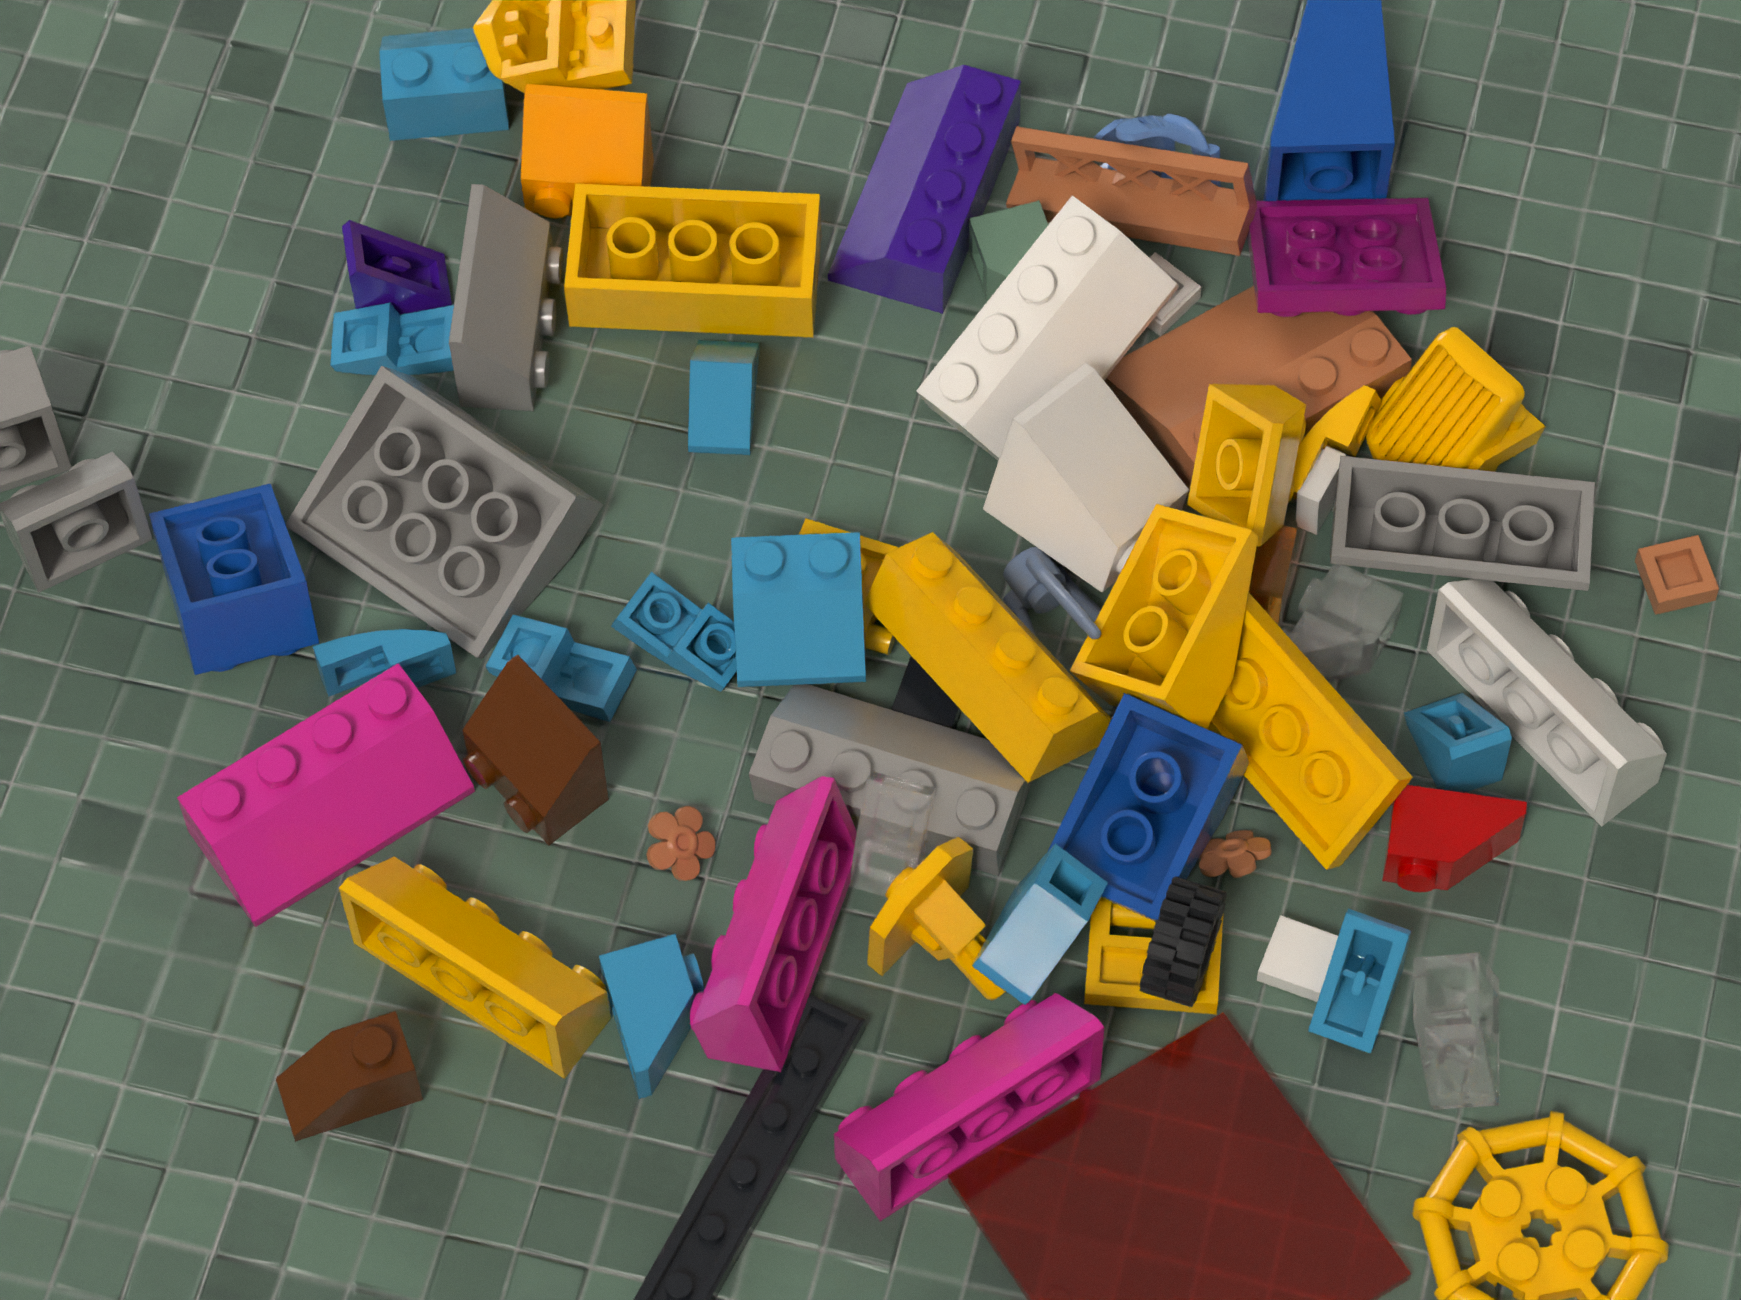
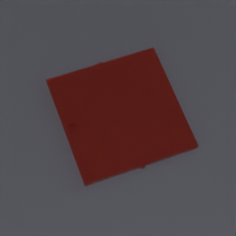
[948,1012,1411,1300]

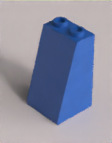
[1264,0,1395,201]

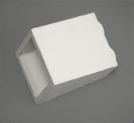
[983,363,1189,592]

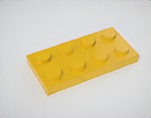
[1207,592,1413,870]

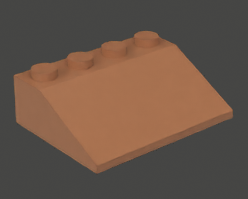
[1104,286,1412,497]

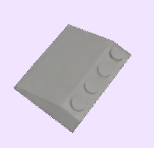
[286,366,604,659]

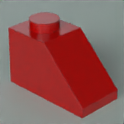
[1382,785,1527,893]

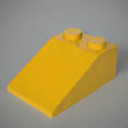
[1070,504,1258,729]

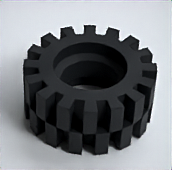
[1140,876,1227,1007]

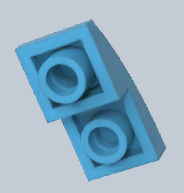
[611,572,737,692]

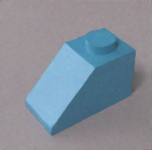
[599,934,704,1099]

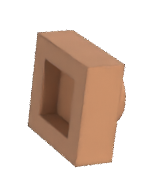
[1635,535,1719,615]

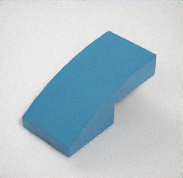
[330,303,454,375]
[486,614,637,722]
[312,629,456,697]

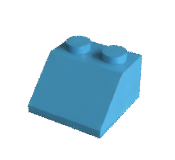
[379,28,509,141]
[731,532,866,687]

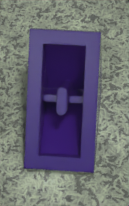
[342,220,452,315]

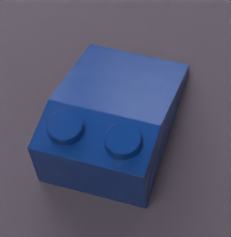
[149,483,319,675]
[1047,693,1249,922]

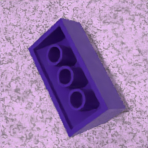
[828,65,1021,314]

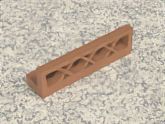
[1006,126,1257,256]

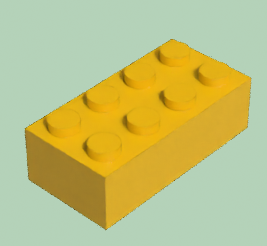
[564,183,822,338]

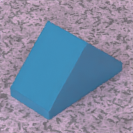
[688,340,760,455]
[1404,693,1512,793]
[1308,909,1412,1054]

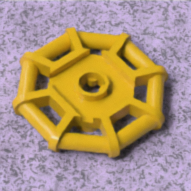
[1412,1111,1669,1300]

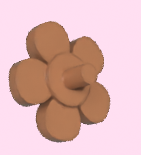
[646,806,715,881]
[1199,830,1272,878]

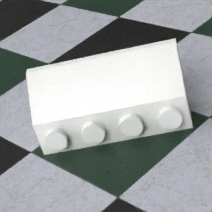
[916,195,1179,461]
[1427,579,1667,827]

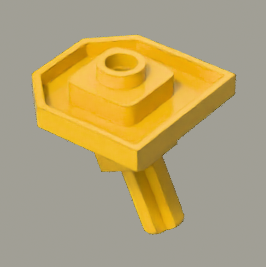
[867,836,1006,1001]

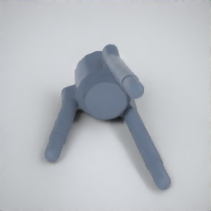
[1003,547,1101,640]

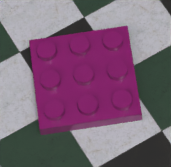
[1247,198,1446,317]

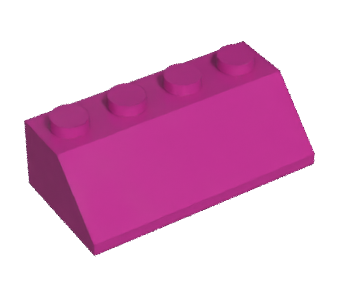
[177,663,475,927]
[690,776,863,1072]
[834,993,1104,1221]

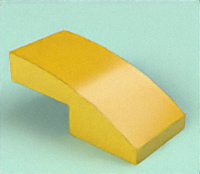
[1292,385,1382,500]

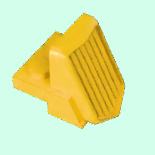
[473,0,636,93]
[1366,327,1546,472]

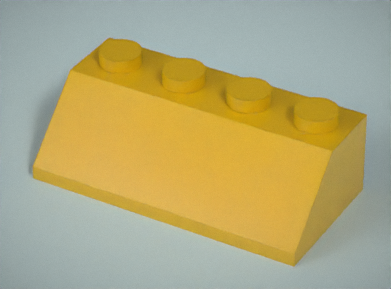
[864,532,1112,783]
[339,857,611,1079]

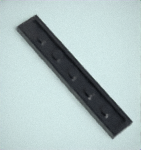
[633,994,866,1300]

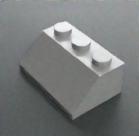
[449,184,563,411]

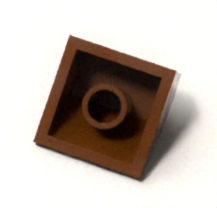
[462,654,609,845]

